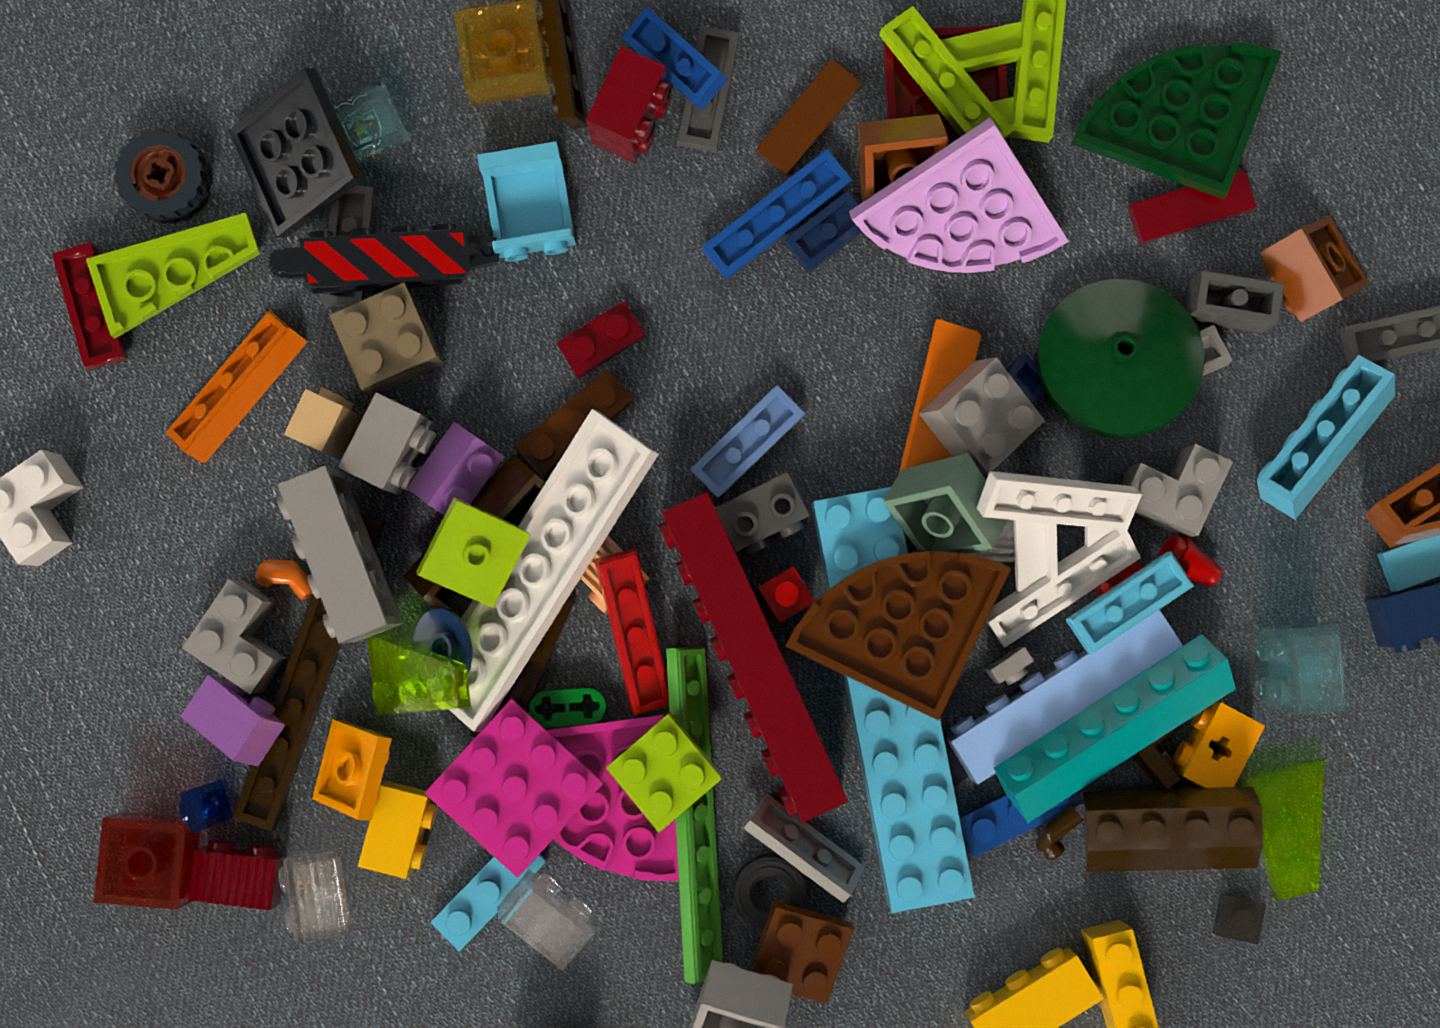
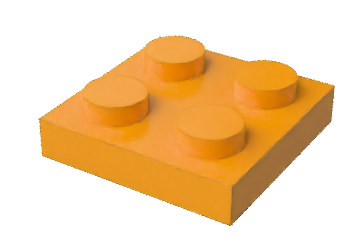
[312,719,392,821]

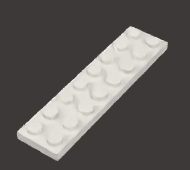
[420,409,659,732]

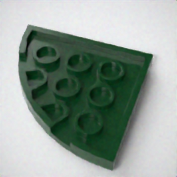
[1071,42,1282,199]

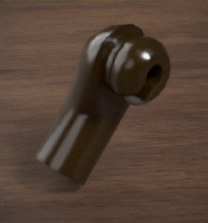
[1036,804,1084,860]

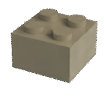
[329,283,445,396]

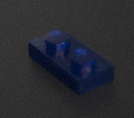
[179,779,233,834]

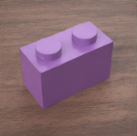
[407,422,504,516]
[181,675,286,766]

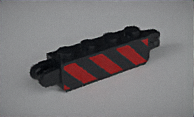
[267,223,499,295]

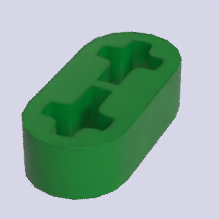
[529,687,608,728]

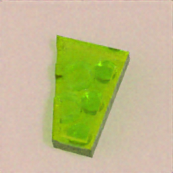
[367,633,471,716]
[1241,759,1325,901]

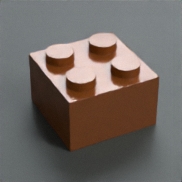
[858,114,948,202]

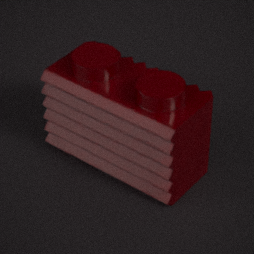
[188,839,287,910]

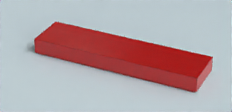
[594,548,669,716]

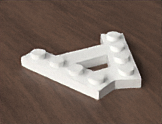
[976,471,1142,648]

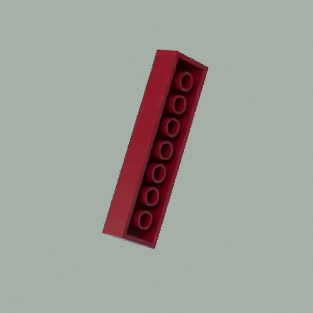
[658,492,848,823]

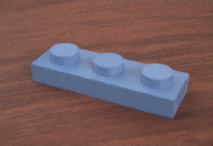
[690,385,805,499]

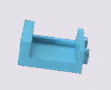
[477,141,576,262]

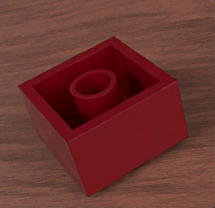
[586,46,672,164]

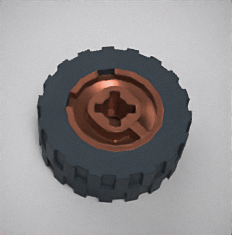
[114,129,213,224]

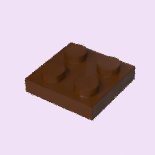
[749,901,854,1004]

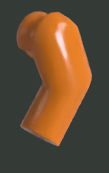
[255,559,313,601]

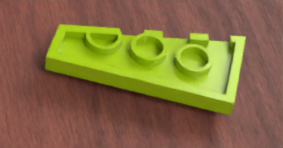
[86,212,261,339]

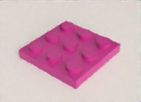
[425,699,603,878]

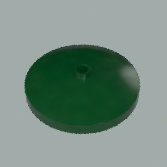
[1037,279,1204,438]

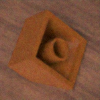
[1260,215,1370,322]

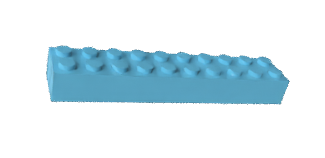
[811,487,975,913]

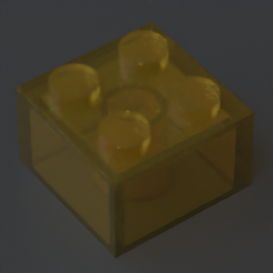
[453,0,551,106]

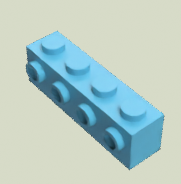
[1257,355,1395,520]

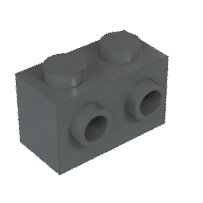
[1184,269,1284,333]
[715,472,810,556]

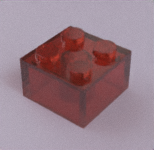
[93,812,202,910]

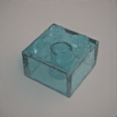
[1256,626,1346,714]

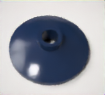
[412,608,473,692]

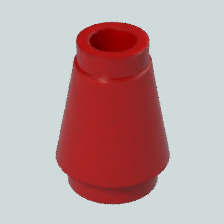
[1158,535,1222,587]

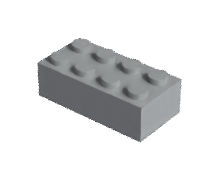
[277,466,404,643]

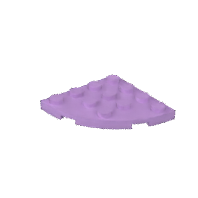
[849,117,1069,273]

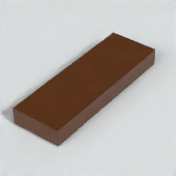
[756,58,862,178]

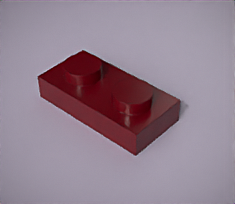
[556,301,646,379]

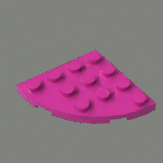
[547,714,679,881]

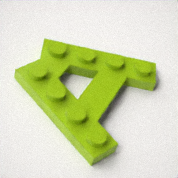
[879,0,1066,143]

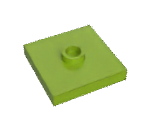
[416,497,531,608]

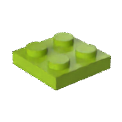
[606,713,724,833]

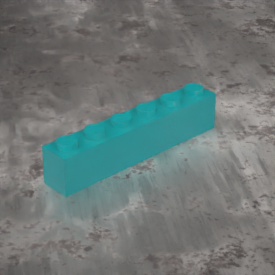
[993,634,1236,823]

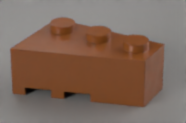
[1364,463,1440,548]

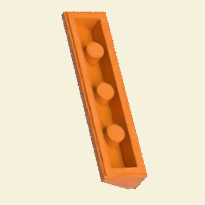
[166,310,306,463]
[899,319,981,473]

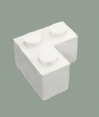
[0,450,83,566]

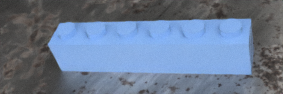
[945,609,1183,784]

